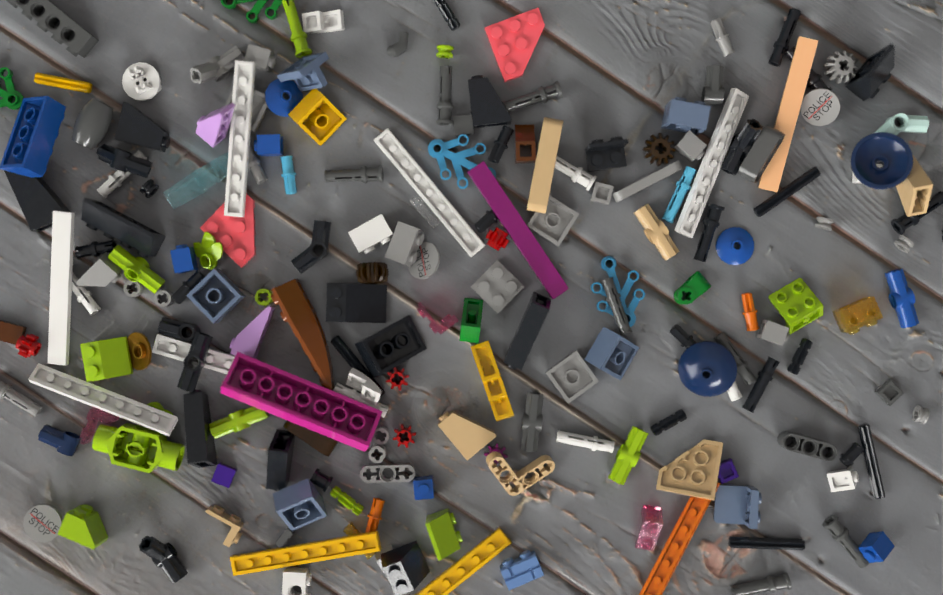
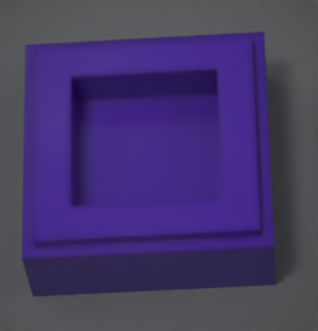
[718,458,739,484]
[211,462,237,488]

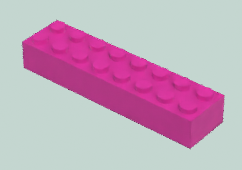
[220,352,383,452]

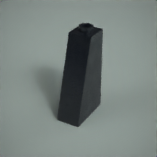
[4,170,70,232]
[504,292,551,370]
[183,390,217,468]

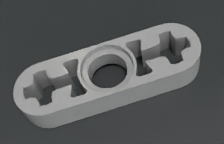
[360,463,416,483]

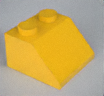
[288,89,347,146]

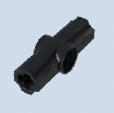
[177,332,213,392]

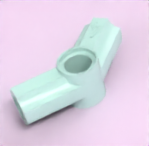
[874,113,929,135]

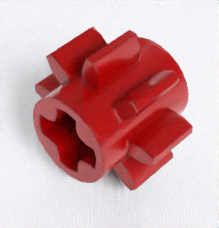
[485,227,509,251]
[16,334,41,358]
[386,367,410,390]
[393,424,417,448]

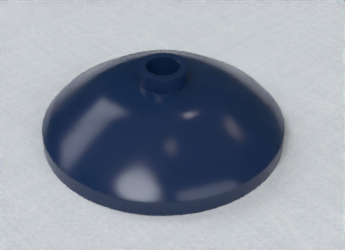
[851,132,913,190]
[678,341,737,397]

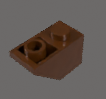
[515,124,536,164]

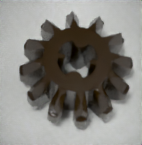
[642,133,676,166]
[356,262,389,284]

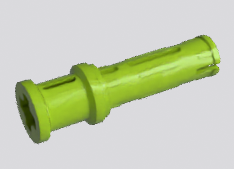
[282,0,312,58]

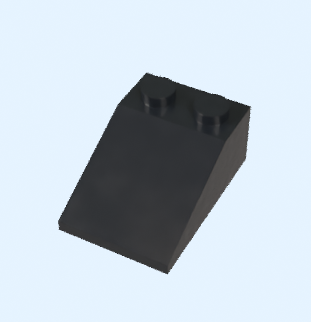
[845,44,895,101]
[326,283,387,323]
[355,315,427,378]

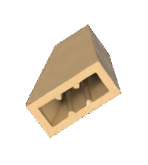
[896,155,934,217]
[438,411,497,461]

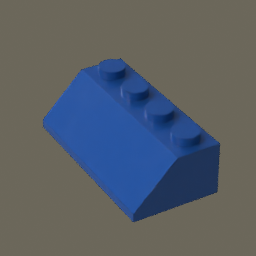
[0,96,66,177]

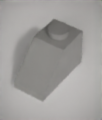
[75,252,122,287]

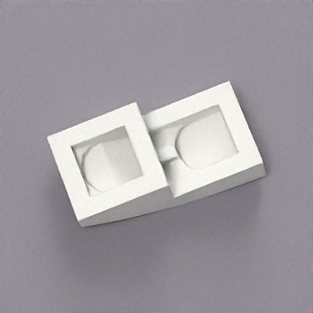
[302,9,345,34]
[346,367,382,406]

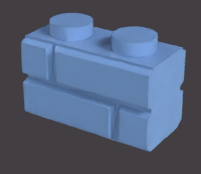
[500,550,544,591]

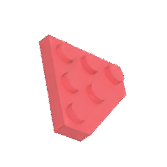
[484,8,545,83]
[200,193,256,268]

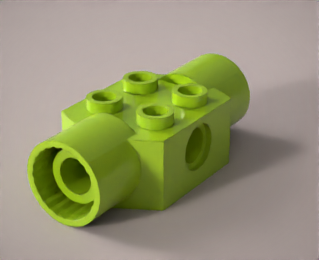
[92,423,185,473]

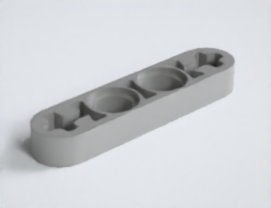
[612,160,683,203]

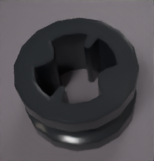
[140,179,159,198]

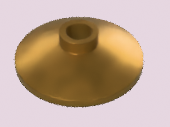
[127,332,152,370]

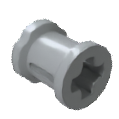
[368,444,387,463]

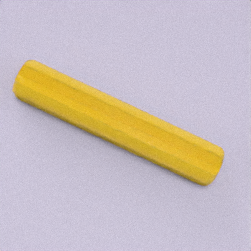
[34,72,92,93]

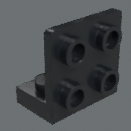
[585,136,628,172]

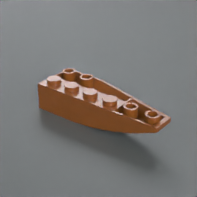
[271,279,335,390]

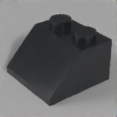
[381,540,430,595]

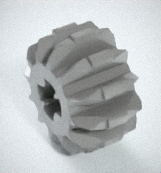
[823,50,858,84]

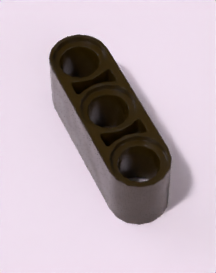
[283,420,339,457]

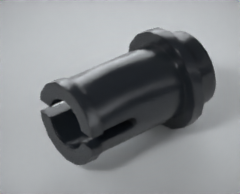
[839,442,864,467]

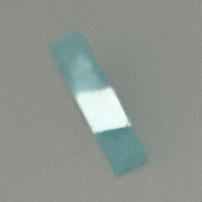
[163,152,228,209]

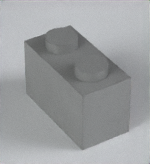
[385,221,425,267]

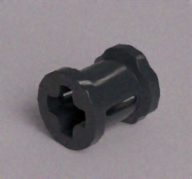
[310,468,333,492]

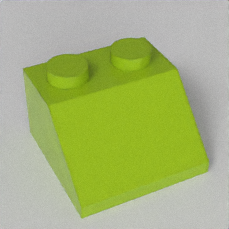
[80,336,133,382]
[58,504,108,550]
[425,508,463,561]

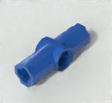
[885,269,919,328]

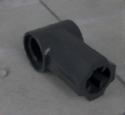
[158,317,200,341]

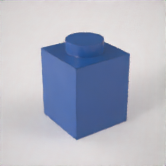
[254,134,284,156]
[170,244,199,274]
[413,475,435,500]
[858,531,895,563]

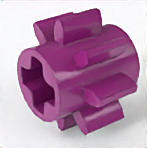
[484,442,508,465]

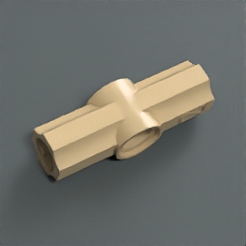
[634,204,680,260]

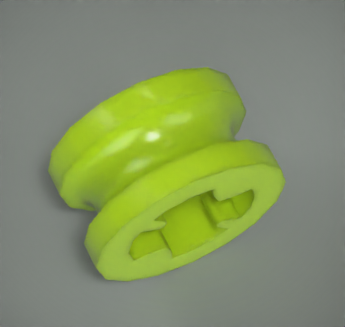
[436,45,454,58]
[255,289,273,306]

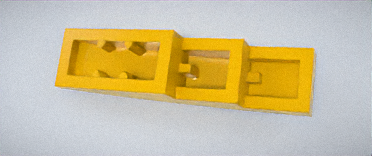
[471,341,514,422]

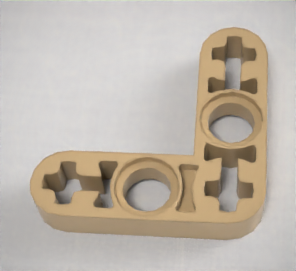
[486,451,555,496]

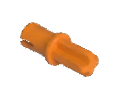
[741,292,759,331]
[365,498,385,533]

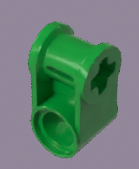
[673,271,711,305]

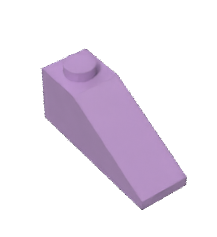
[196,102,235,148]
[229,306,275,359]

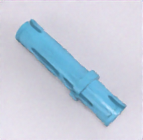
[662,166,697,223]

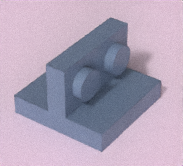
[277,52,329,91]

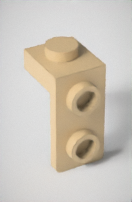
[205,505,244,547]

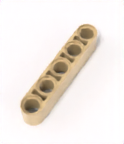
[527,117,563,214]

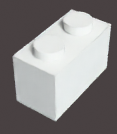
[348,214,393,255]

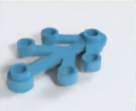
[428,134,496,189]
[590,256,645,327]

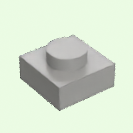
[590,182,614,205]

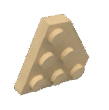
[656,439,723,501]

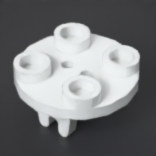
[122,62,162,101]

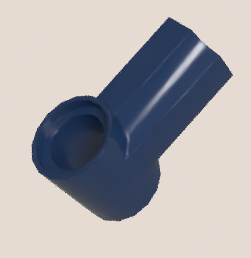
[38,424,81,456]

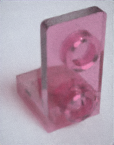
[417,302,459,335]
[80,407,119,445]
[635,505,663,551]

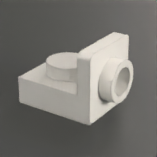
[827,466,859,492]

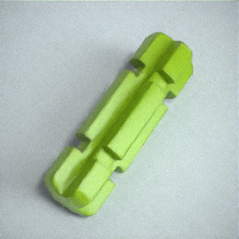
[330,486,364,516]

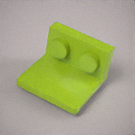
[768,278,823,334]

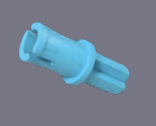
[280,156,297,195]

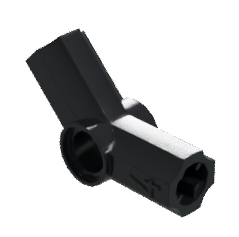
[720,119,763,176]
[96,144,153,178]
[291,220,331,274]
[139,536,188,584]

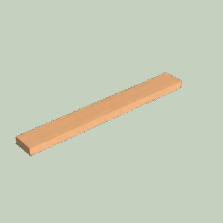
[758,36,819,193]

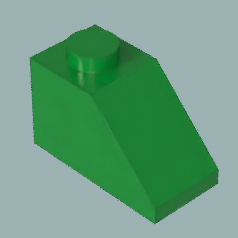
[459,298,483,343]

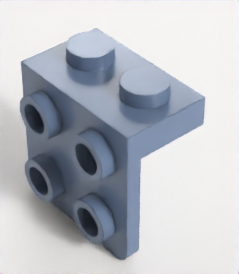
[713,485,762,529]

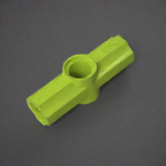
[107,245,165,294]
[209,406,270,439]
[608,426,648,485]

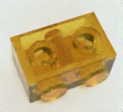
[832,296,883,335]

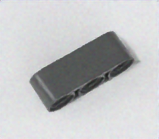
[738,125,785,183]
[777,431,837,461]

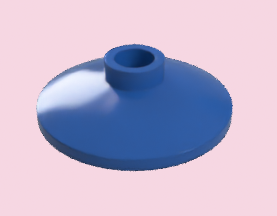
[265,79,303,117]
[716,227,754,265]

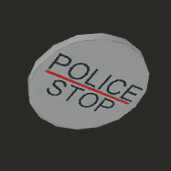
[800,88,841,126]
[408,242,440,280]
[23,504,63,543]

